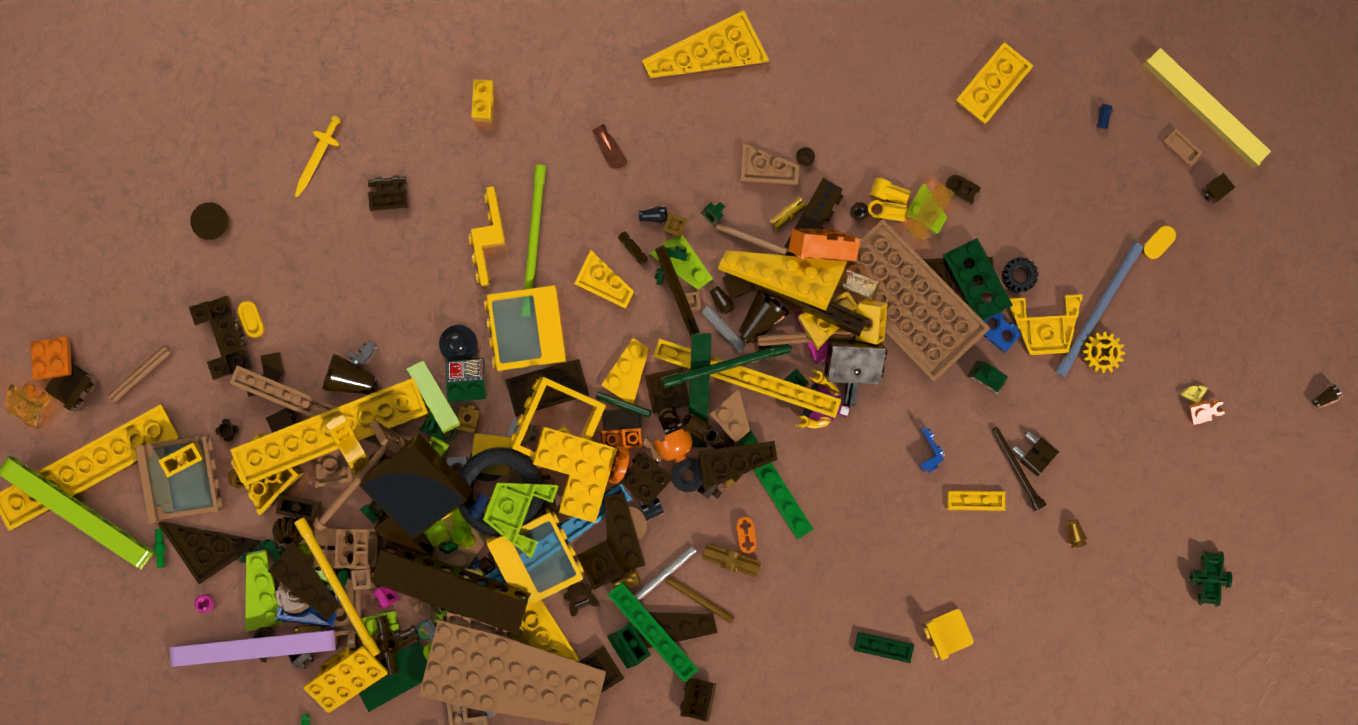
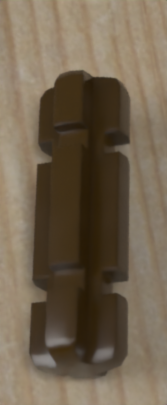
[618,231,648,265]

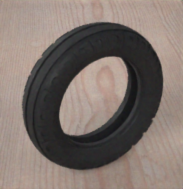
[458,447,544,537]

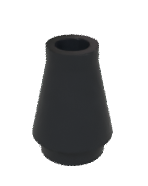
[639,204,667,223]

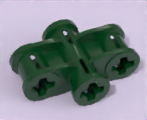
[1189,550,1232,607]

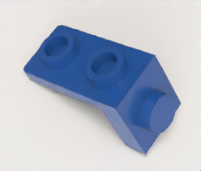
[918,426,945,473]

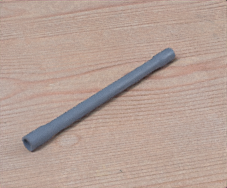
[1055,242,1144,377]

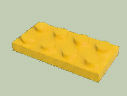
[955,42,1033,125]

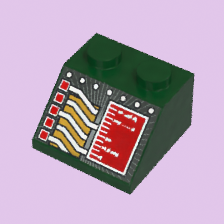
[446,357,488,402]

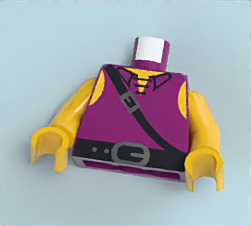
[795,369,850,429]

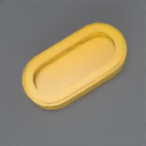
[1143,226,1176,259]
[237,301,265,338]

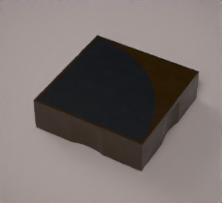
[359,433,473,540]

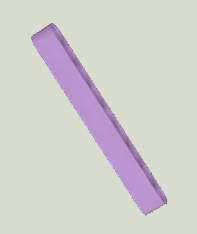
[169,630,336,667]

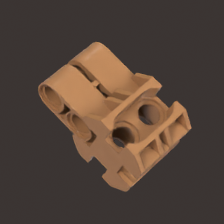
[312,528,379,569]

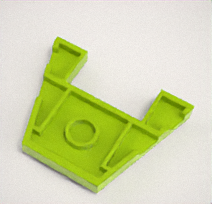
[483,483,559,558]

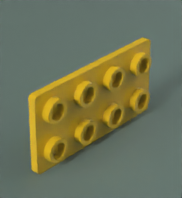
[304,646,388,713]

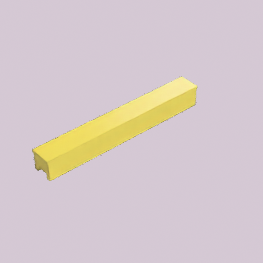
[1142,48,1271,168]

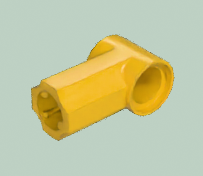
[869,177,911,205]
[868,200,907,222]

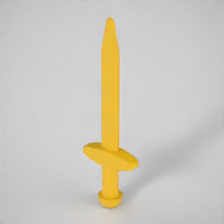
[295,115,341,197]

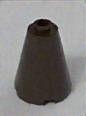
[739,291,789,343]
[322,354,378,394]

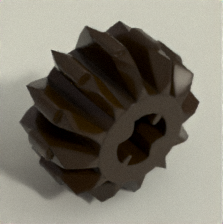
[272,517,304,545]

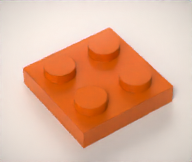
[30,336,72,381]

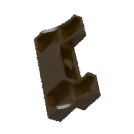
[189,296,253,380]

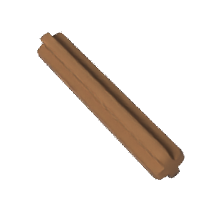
[108,346,171,402]

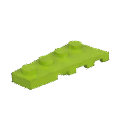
[245,549,284,632]

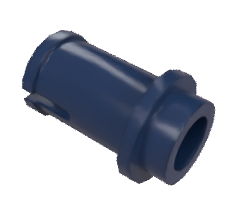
[1096,104,1114,129]
[468,493,491,519]

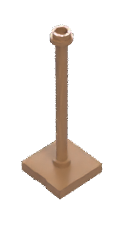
[313,419,406,531]

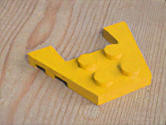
[1010,294,1083,355]

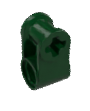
[419,413,458,441]

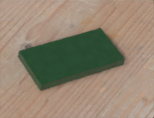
[358,640,427,712]

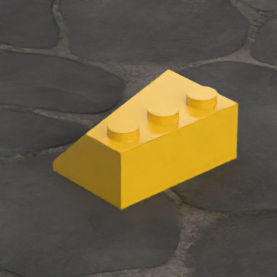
[231,432,304,516]

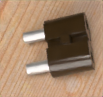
[1012,431,1059,477]

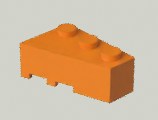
[788,229,860,261]

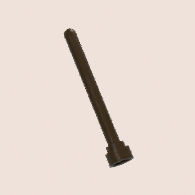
[992,427,1047,512]

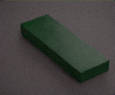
[853,631,914,663]

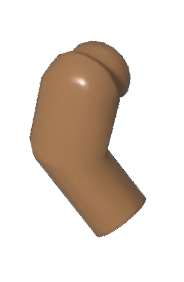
[642,437,662,464]

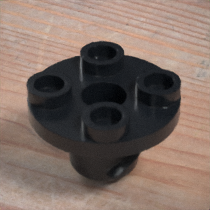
[439,325,478,360]

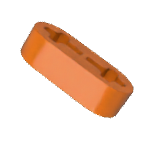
[736,517,757,553]

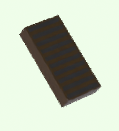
[602,409,641,429]

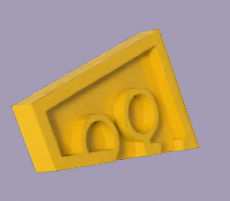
[574,250,634,309]
[601,338,649,404]

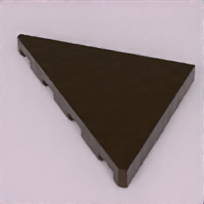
[158,522,261,585]

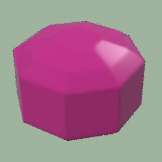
[195,595,214,613]

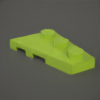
[649,235,713,290]

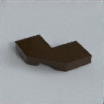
[247,352,284,397]

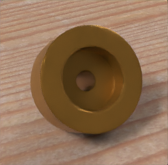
[228,469,244,489]

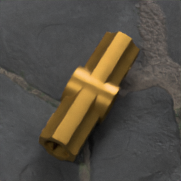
[701,543,761,577]

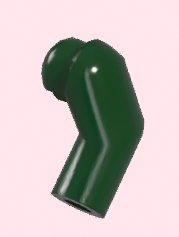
[326,568,349,592]

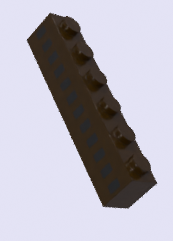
[779,178,844,256]

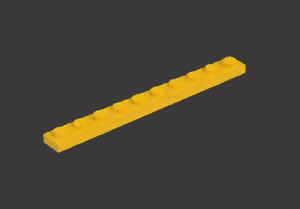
[653,339,842,418]

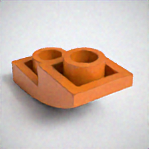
[600,428,642,449]

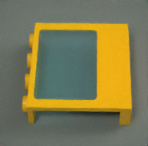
[484,285,567,372]
[486,507,584,606]

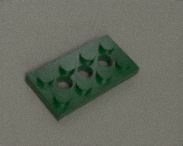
[943,238,1013,321]

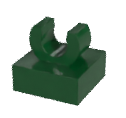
[701,202,725,227]
[784,369,809,387]
[360,501,384,523]

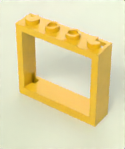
[509,377,606,458]

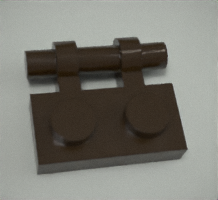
[368,175,409,212]

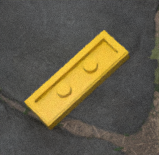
[947,490,1006,511]

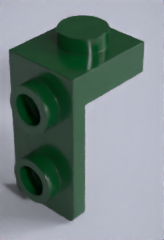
[655,246,691,285]
[238,539,285,563]

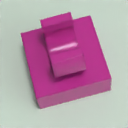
[373,587,400,608]

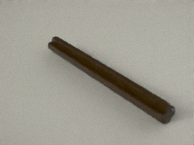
[655,245,700,337]

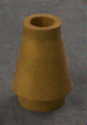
[1067,519,1088,549]
[611,569,641,589]

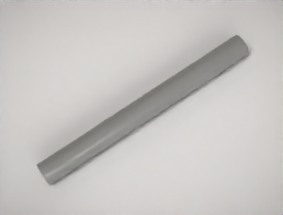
[634,546,697,601]

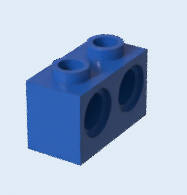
[983,313,1021,353]

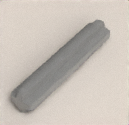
[702,306,745,352]

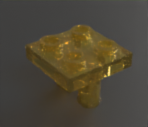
[5,382,52,430]

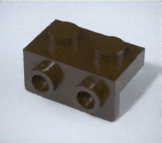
[680,678,717,722]

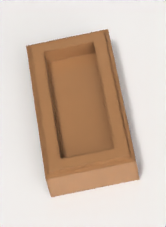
[1162,127,1203,168]

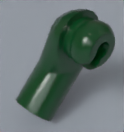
[439,529,463,554]

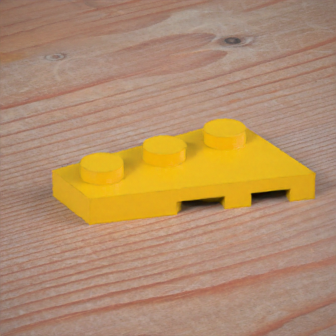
[798,291,857,350]

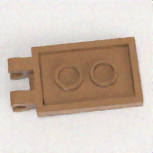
[322,576,362,651]

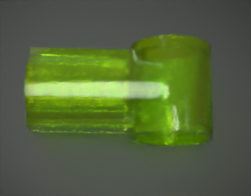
[450,508,475,549]

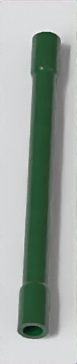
[661,344,791,389]

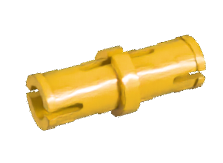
[770,197,807,230]

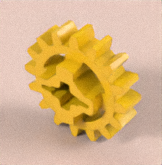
[1082,332,1125,374]

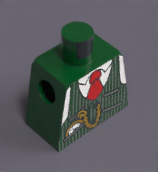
[967,361,1008,396]

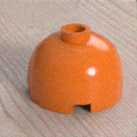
[653,429,692,463]

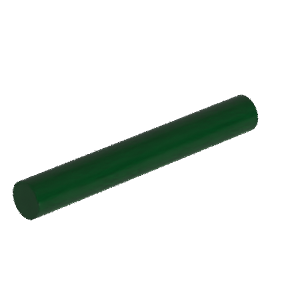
[596,392,652,418]

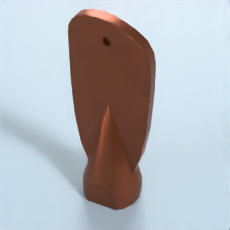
[592,124,627,168]

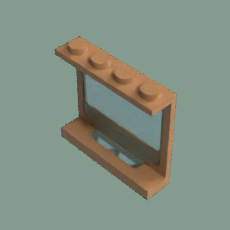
[136,434,223,523]

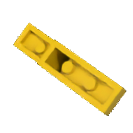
[468,186,506,287]
[326,415,369,477]

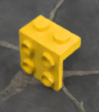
[923,609,974,660]

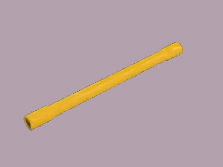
[294,517,381,656]

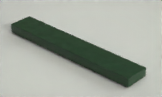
[688,333,711,447]

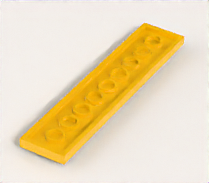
[230,378,428,486]
[0,404,181,531]

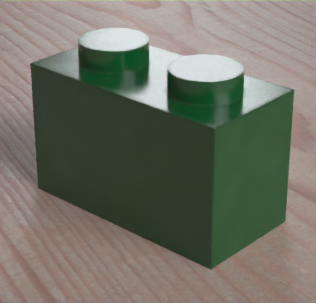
[607,622,651,669]

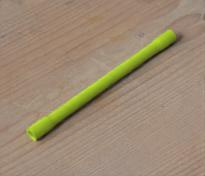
[520,165,546,317]

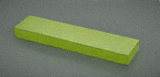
[406,361,460,434]

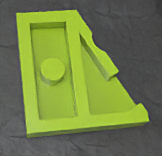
[906,183,947,234]

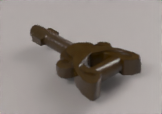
[559,554,600,617]

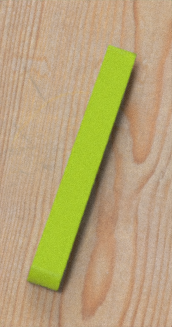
[0,456,154,569]

